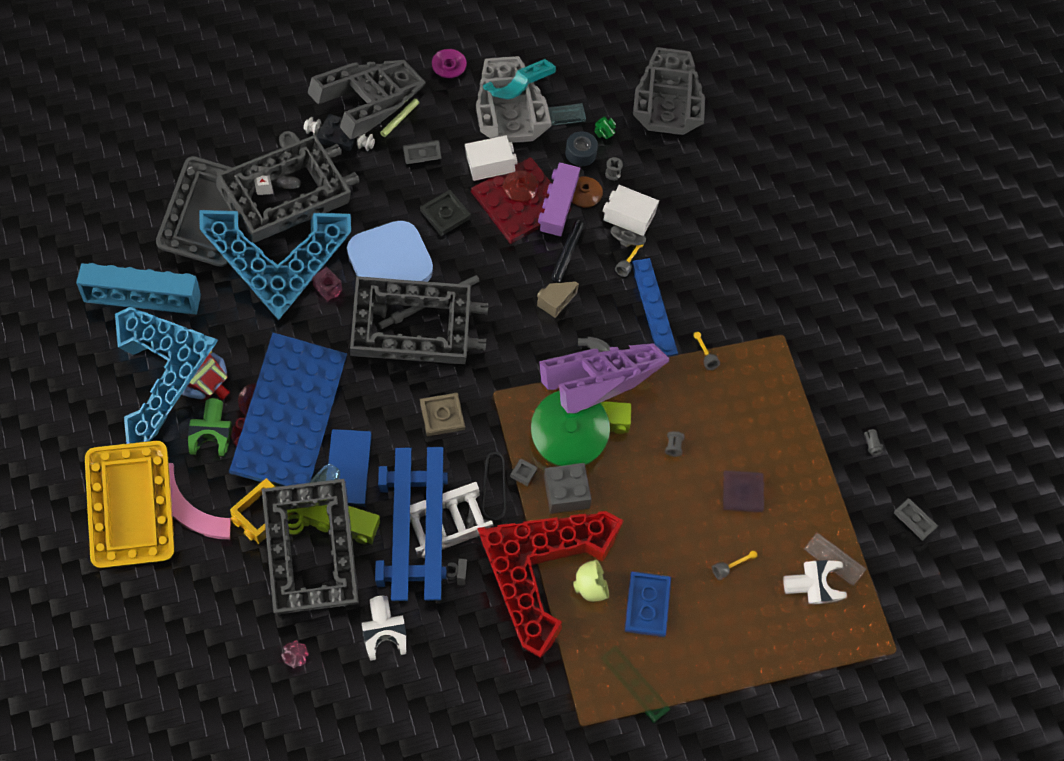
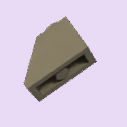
[537,282,579,318]

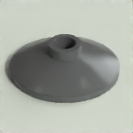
[611,225,646,246]

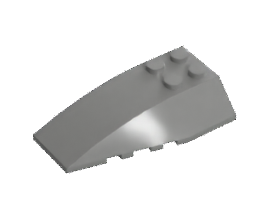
[476,56,551,143]

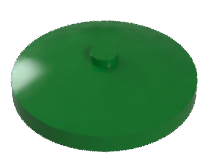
[531,391,610,466]

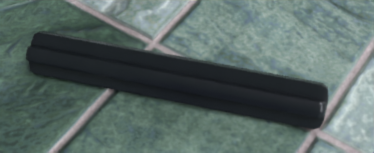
[552,220,584,282]

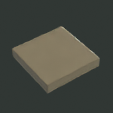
[420,393,465,436]

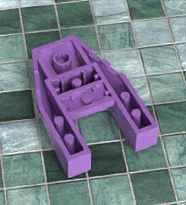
[539,344,669,413]

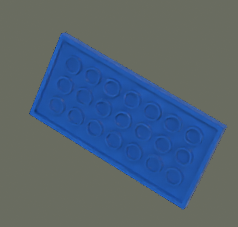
[229,333,347,487]

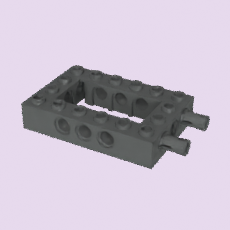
[216,135,359,243]
[350,276,488,364]

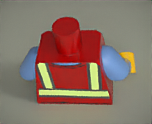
[181,350,230,400]

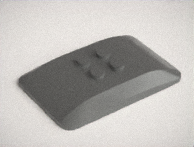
[156,157,255,267]

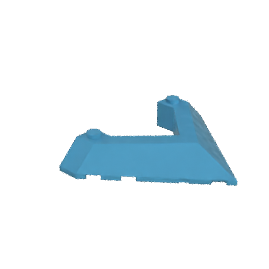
[199,210,351,320]
[115,307,218,444]

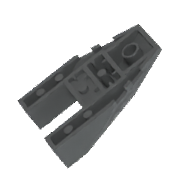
[308,60,426,139]

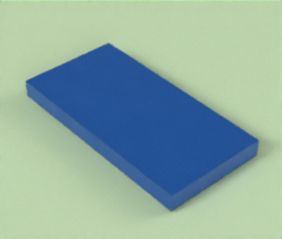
[327,429,371,507]

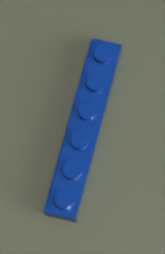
[632,258,678,358]

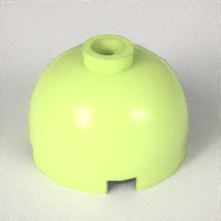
[573,560,609,602]

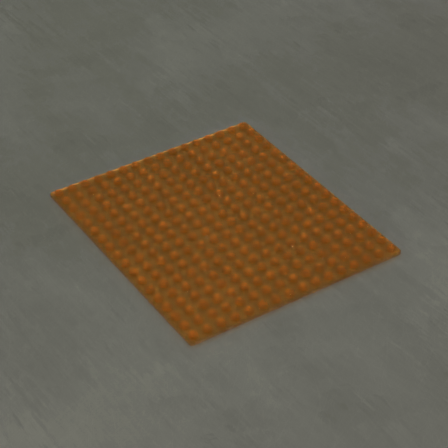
[494,335,896,726]

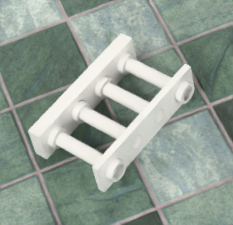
[410,482,493,558]

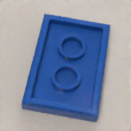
[624,571,671,637]

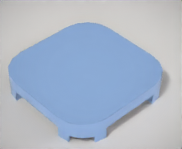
[347,221,433,282]

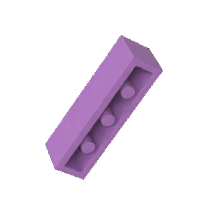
[538,162,580,236]

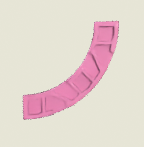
[169,463,231,540]

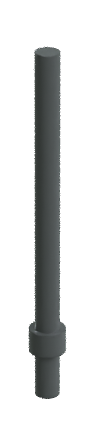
[378,275,479,329]

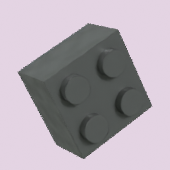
[544,463,591,514]

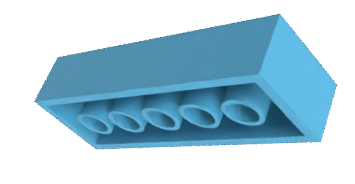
[76,263,201,314]

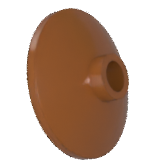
[572,177,603,208]

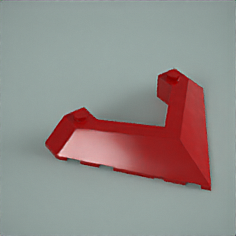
[477,511,624,658]

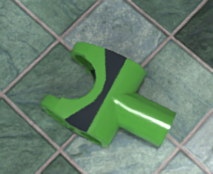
[188,398,232,457]

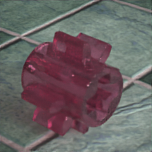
[281,640,309,669]

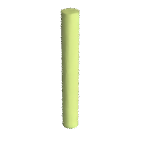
[380,98,419,137]

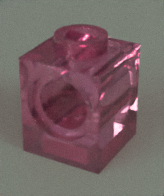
[312,267,342,301]

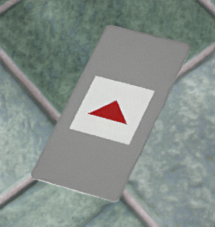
[254,166,273,195]

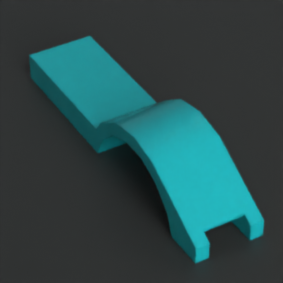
[483,59,556,99]

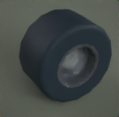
[565,131,598,166]

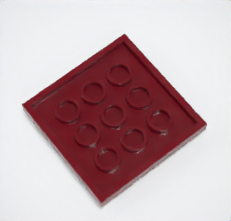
[471,157,571,244]

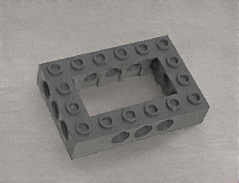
[262,479,359,615]

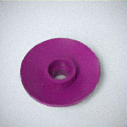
[432,49,467,78]

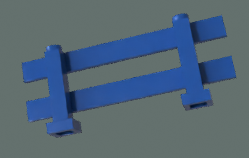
[375,447,448,601]

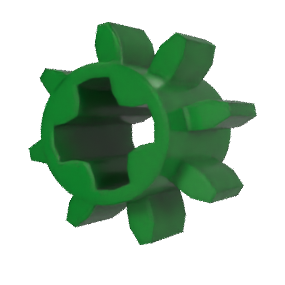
[594,117,616,139]

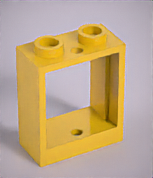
[230,478,294,544]

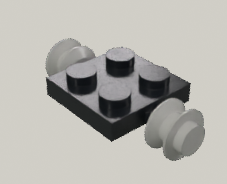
[304,114,375,152]

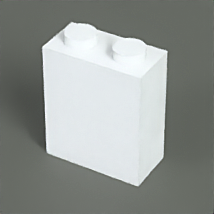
[465,135,518,181]
[603,185,659,236]

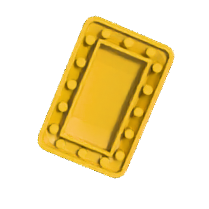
[85,441,174,568]

